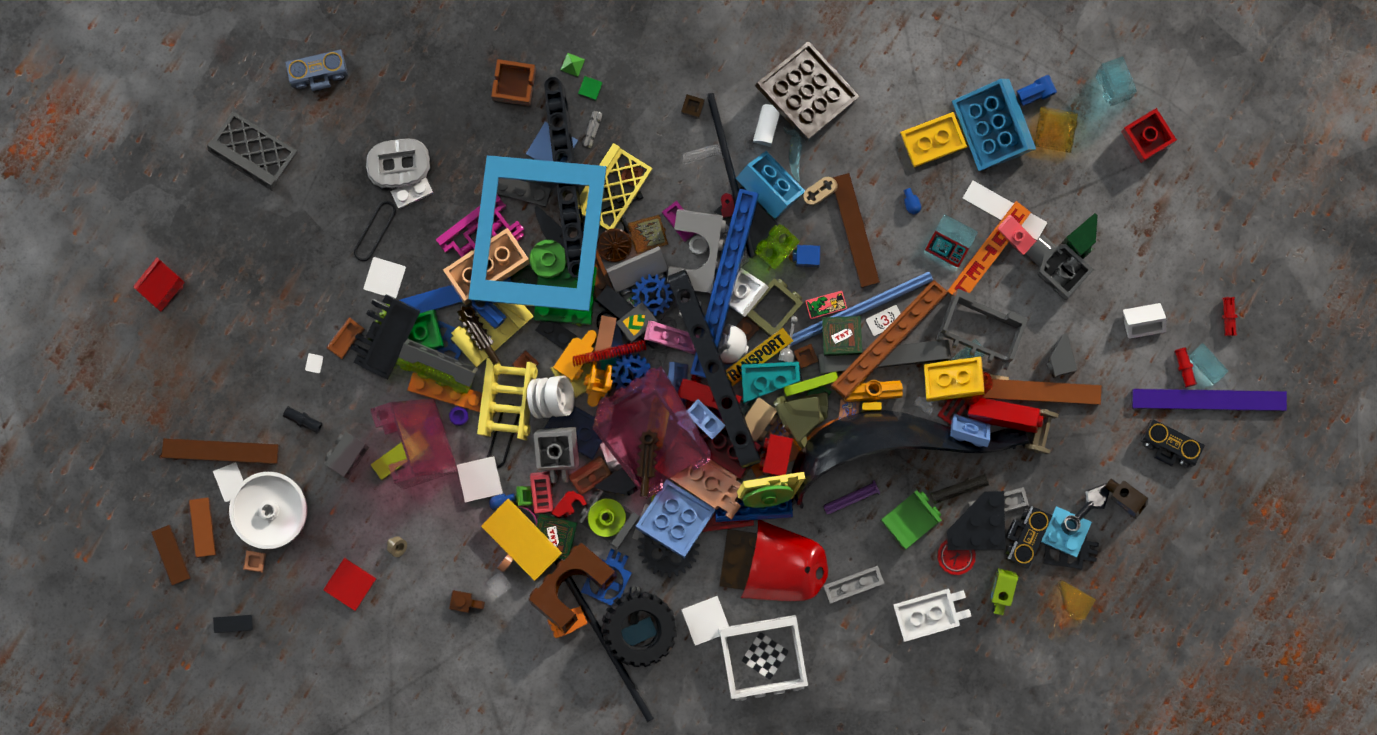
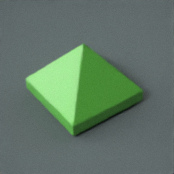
[560,53,585,77]
[516,486,533,506]

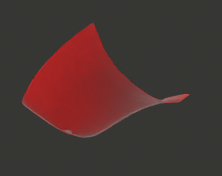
[741,519,828,601]

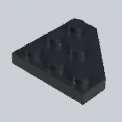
[946,491,1006,550]

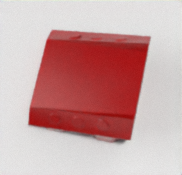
[133,257,185,312]

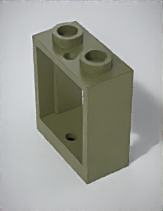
[746,278,803,337]

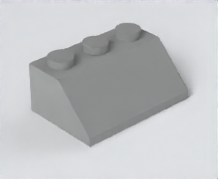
[606,246,668,296]

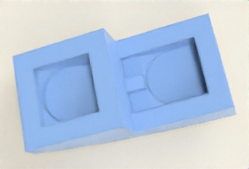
[685,399,725,440]

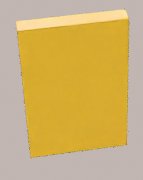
[900,112,967,168]
[924,357,985,402]

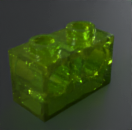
[755,224,800,270]

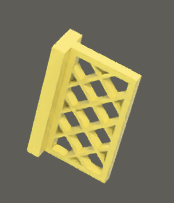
[580,143,653,230]

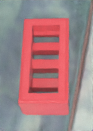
[530,471,554,514]

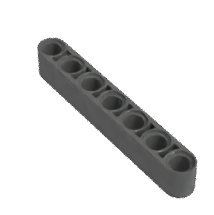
[818,340,952,374]

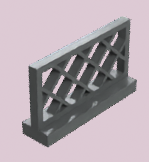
[207,111,297,191]

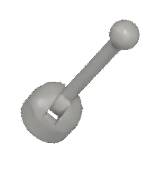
[778,316,798,362]

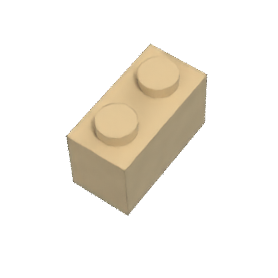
[745,397,778,442]

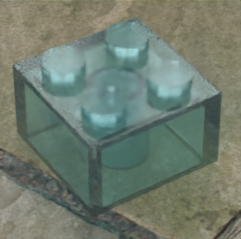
[1096,56,1137,106]

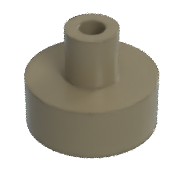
[387,536,407,557]

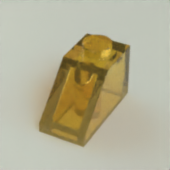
[1058,580,1096,621]

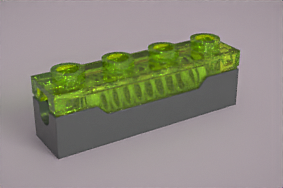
[396,339,478,394]

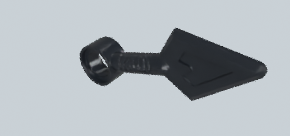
[1061,483,1110,535]

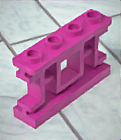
[436,194,525,258]

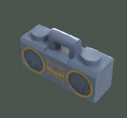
[285,49,348,91]

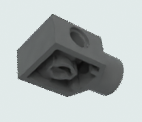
[1025,234,1094,300]

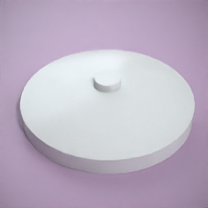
[229,472,307,549]

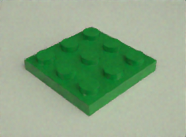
[534,265,597,325]

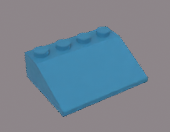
[952,78,1036,171]

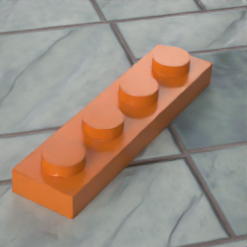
[407,372,482,412]

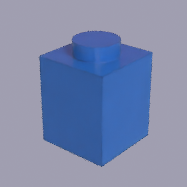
[793,245,820,267]

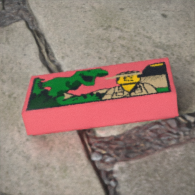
[805,291,847,320]

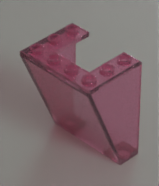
[593,366,711,499]
[370,398,458,490]

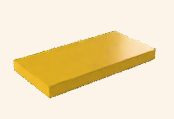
[481,499,563,581]

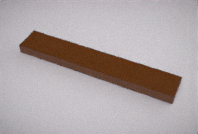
[832,173,880,288]
[162,438,279,464]

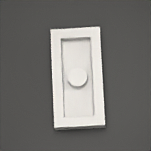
[390,178,433,209]

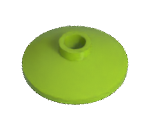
[588,499,626,537]

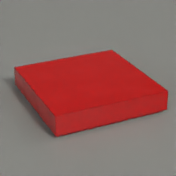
[323,558,377,611]

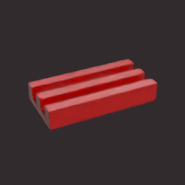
[937,397,972,425]

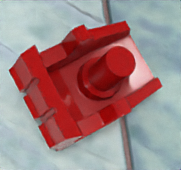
[552,490,587,518]

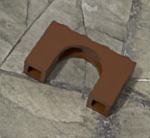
[529,543,617,633]

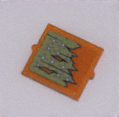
[628,215,668,254]

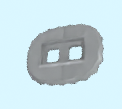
[366,139,430,189]

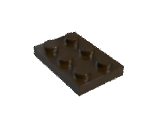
[719,529,757,590]

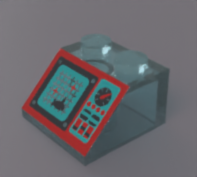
[925,214,978,268]

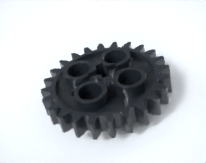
[637,532,700,578]

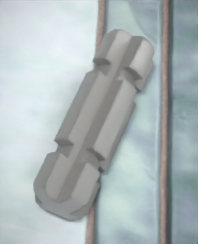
[582,111,602,148]

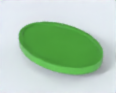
[743,485,794,508]

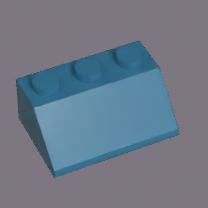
[735,151,805,219]

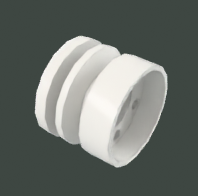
[527,375,575,419]

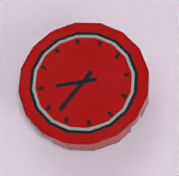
[937,539,976,575]

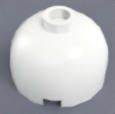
[718,324,749,363]

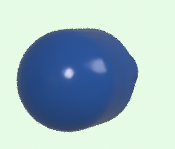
[903,188,921,214]
[489,493,516,511]

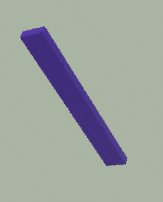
[1132,389,1287,411]

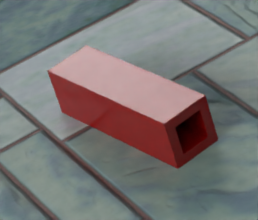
[968,396,1044,433]

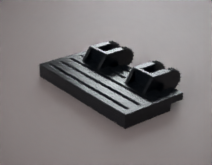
[350,294,421,380]

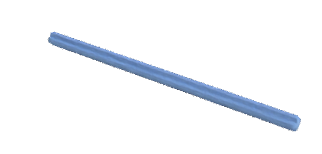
[724,272,933,369]

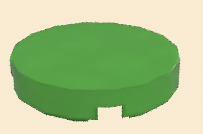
[529,240,567,278]

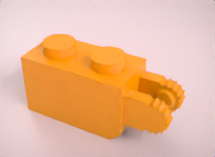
[553,330,597,382]

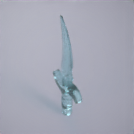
[783,127,810,182]

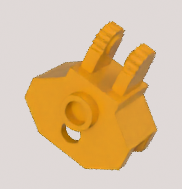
[583,361,612,407]

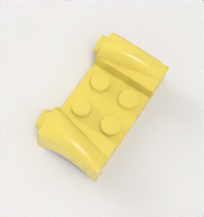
[451,302,534,367]

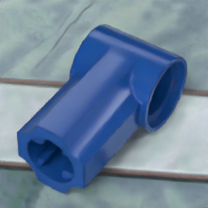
[1016,75,1057,106]
[472,300,507,329]

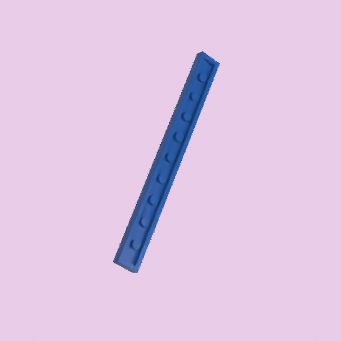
[690,189,759,378]

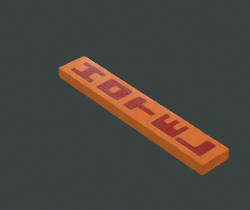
[948,201,1031,295]

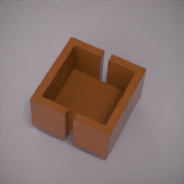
[491,59,536,106]

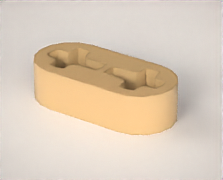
[804,177,837,205]

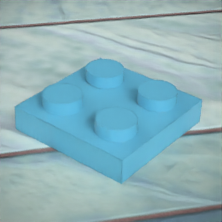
[1041,506,1092,558]

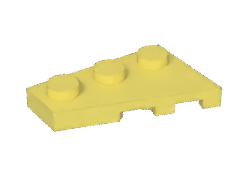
[737,472,805,499]

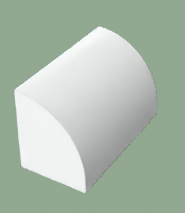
[753,104,780,147]
[1123,303,1166,339]

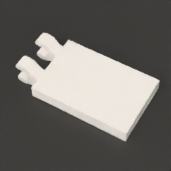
[893,589,971,642]

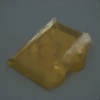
[1034,107,1078,153]

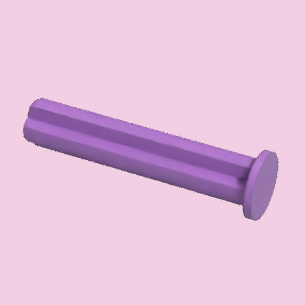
[824,480,880,514]

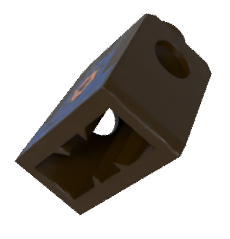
[1105,478,1148,519]

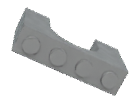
[667,209,726,293]

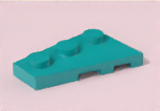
[741,362,800,403]

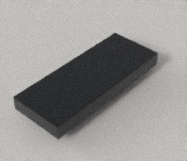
[213,615,253,633]

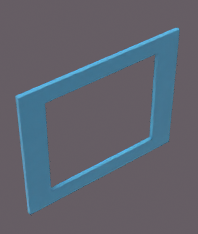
[468,155,607,311]

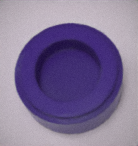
[449,406,469,426]

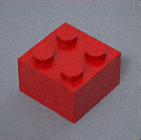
[1121,108,1177,163]
[759,434,793,477]

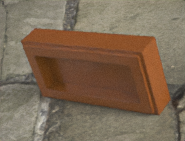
[326,317,365,359]

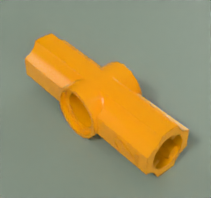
[844,380,903,402]

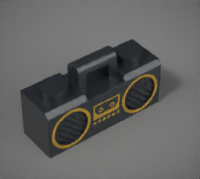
[1140,419,1205,468]
[1005,506,1053,569]

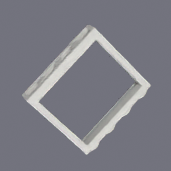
[719,615,808,701]

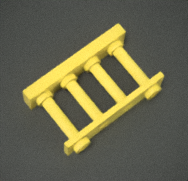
[477,358,538,441]

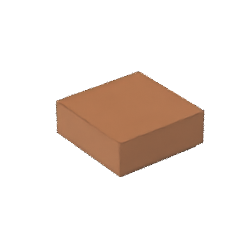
[243,551,266,573]

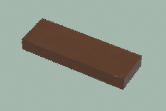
[151,525,191,586]

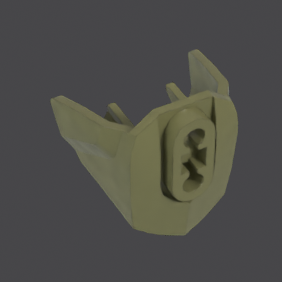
[774,392,828,449]

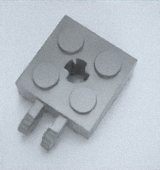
[533,427,579,483]

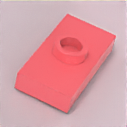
[997,215,1036,255]

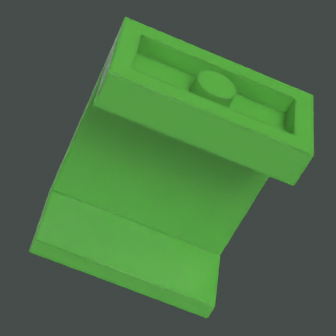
[880,490,941,550]

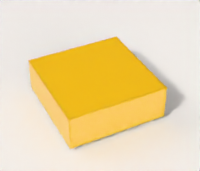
[861,402,882,412]

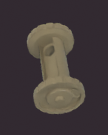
[1025,409,1059,454]

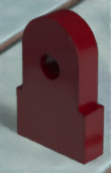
[721,193,735,218]

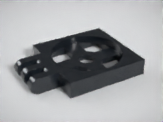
[1043,532,1099,570]

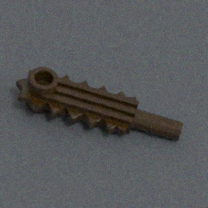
[457,306,500,366]
[636,429,660,497]

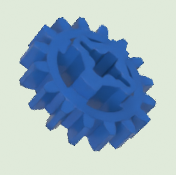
[632,274,673,316]
[611,353,652,394]

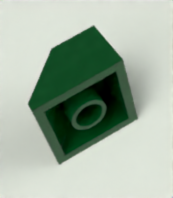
[1062,213,1098,259]

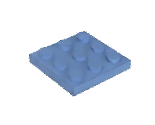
[635,479,715,559]

